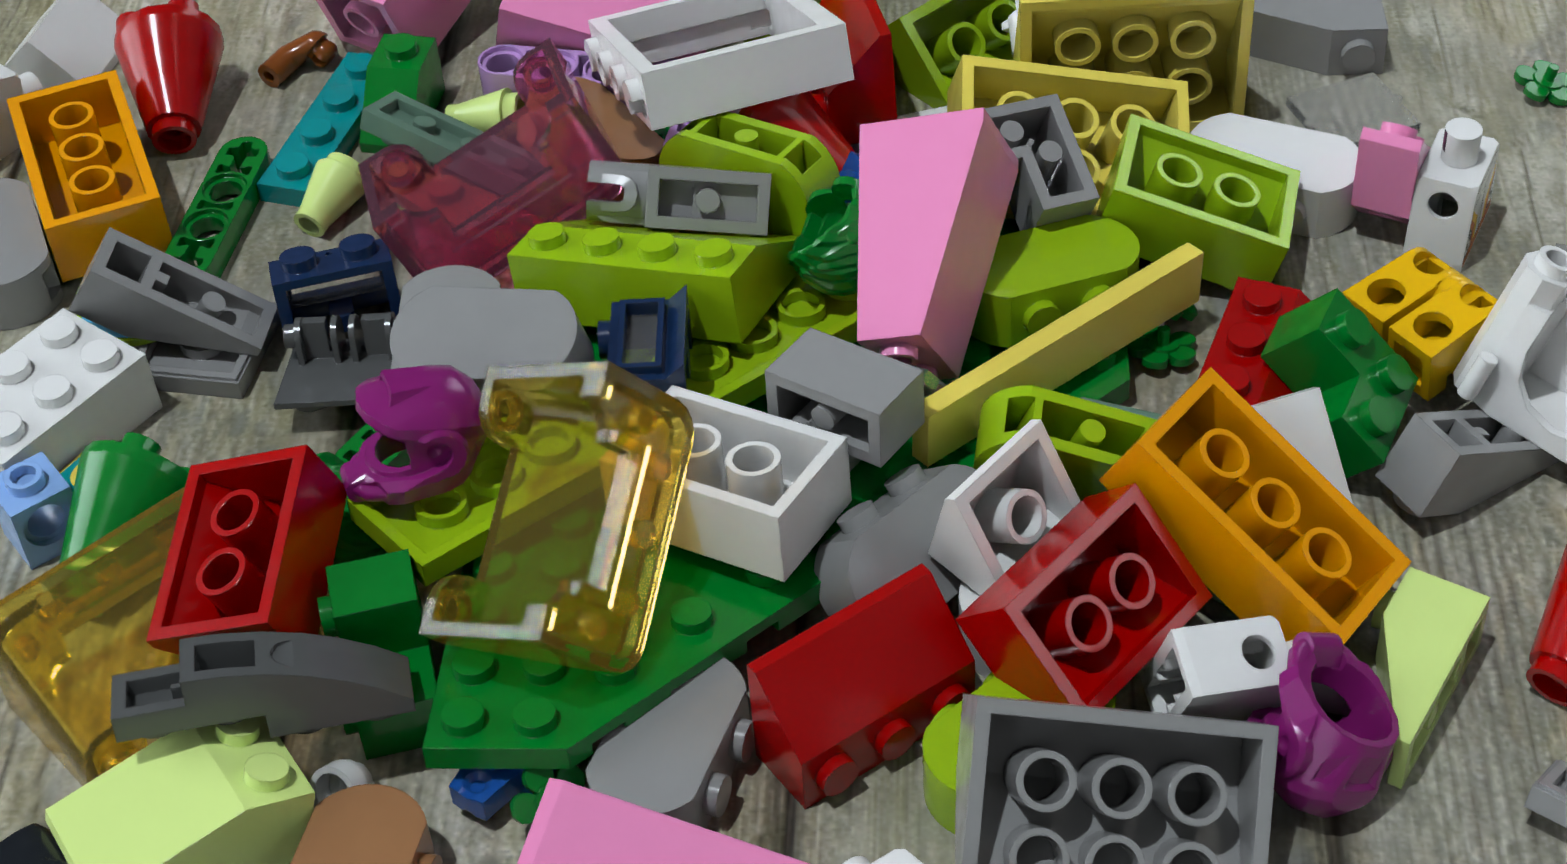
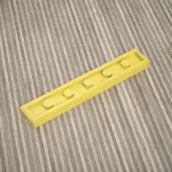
[912,242,1204,467]

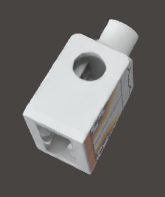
[1402,117,1500,273]

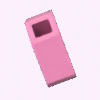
[1351,121,1431,224]

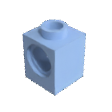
[0,451,73,570]

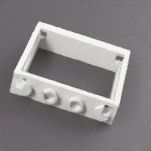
[584,0,855,131]

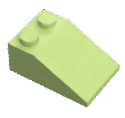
[45,715,315,864]

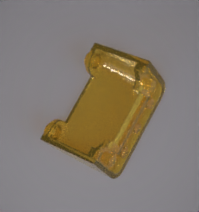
[418,361,694,673]
[0,487,322,786]

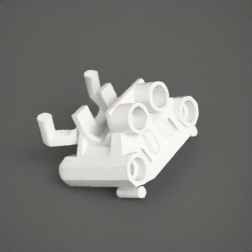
[1453,245,1567,464]

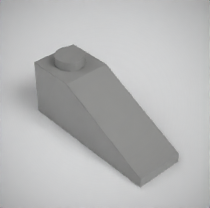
[1250,0,1389,75]
[69,227,277,356]
[1375,409,1561,518]

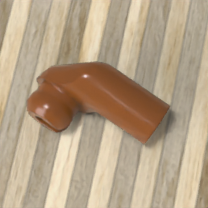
[258,30,338,88]

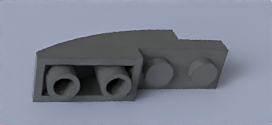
[110,631,416,743]

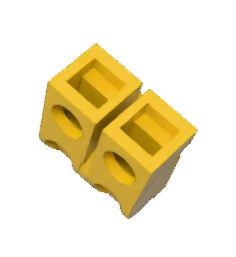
[1342,247,1498,401]

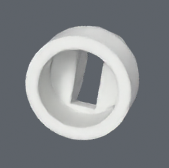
[310,759,374,806]

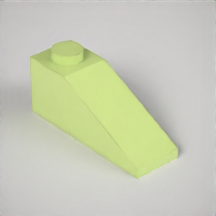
[1371,567,1490,789]

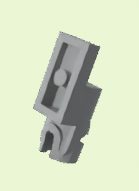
[586,160,772,236]

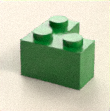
[1260,288,1419,479]
[317,549,438,760]

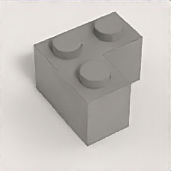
[985,94,1100,231]
[765,327,925,471]

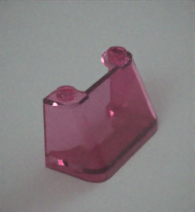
[358,38,623,277]

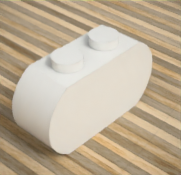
[1190,113,1358,239]

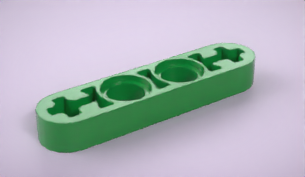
[165,136,271,278]

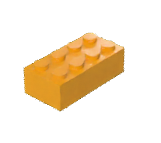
[6,69,173,282]
[1099,367,1412,645]

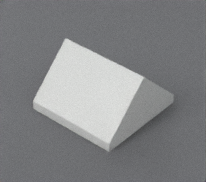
[4,0,119,89]
[928,419,1081,596]

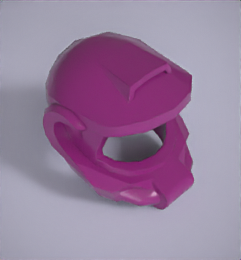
[339,365,490,505]
[1246,632,1399,818]

